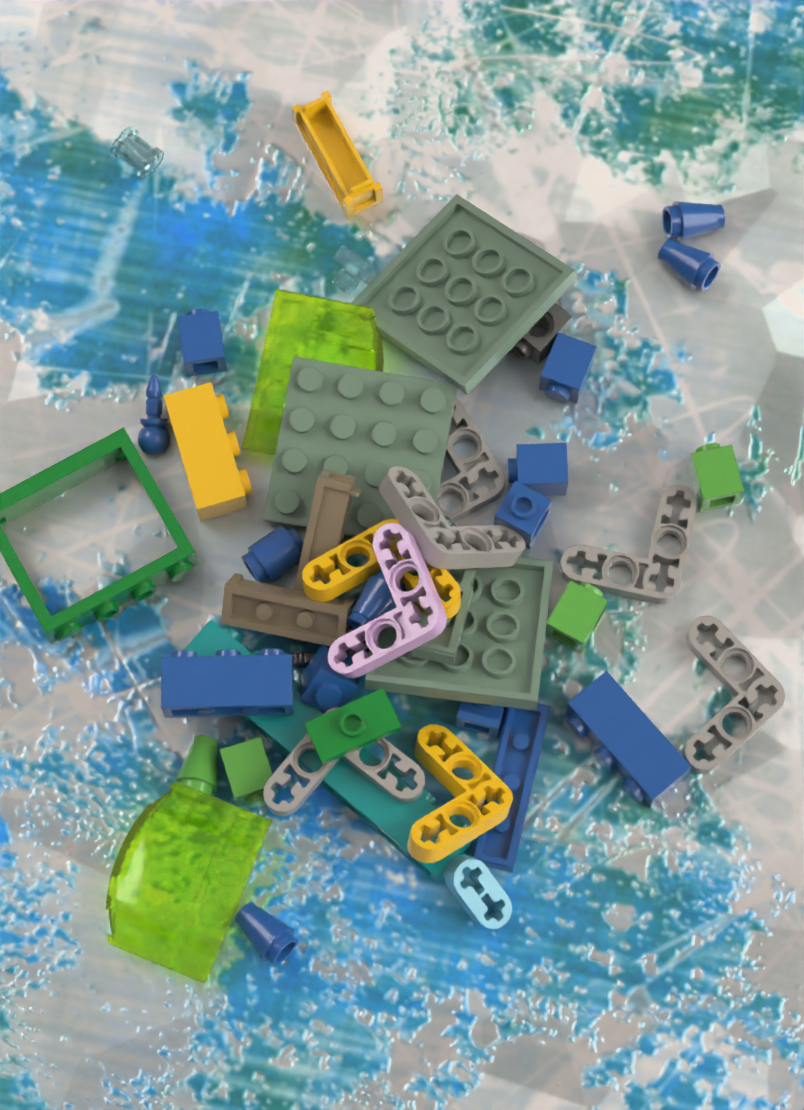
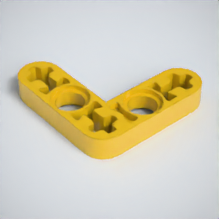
[302,519,461,619]
[407,724,513,863]

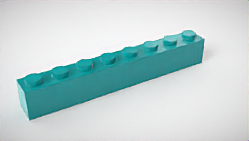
[183,619,471,884]

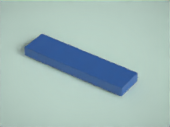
[472,703,551,873]

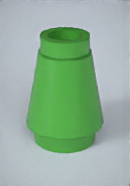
[175,735,218,802]

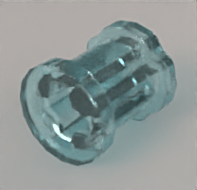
[110,126,164,180]

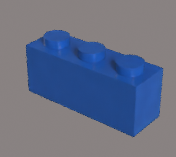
[161,649,294,718]
[565,671,692,808]

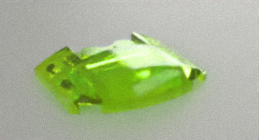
[242,289,384,456]
[106,781,272,984]

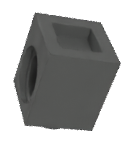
[511,303,572,365]

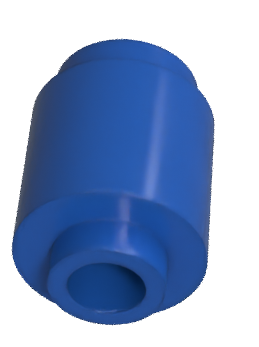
[241,526,304,583]

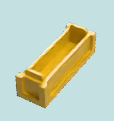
[292,90,383,219]

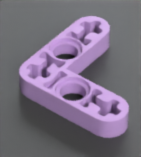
[327,523,447,679]

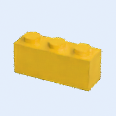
[163,382,252,522]

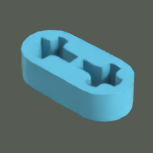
[444,854,512,929]

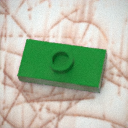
[304,688,402,766]

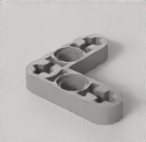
[437,398,505,526]
[379,466,526,569]
[560,484,697,604]
[683,616,785,774]
[263,707,425,816]

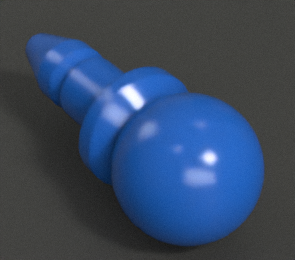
[137,375,170,456]

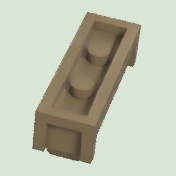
[294,469,362,591]
[221,573,357,646]

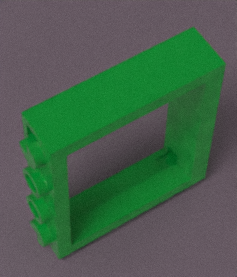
[0,427,199,644]

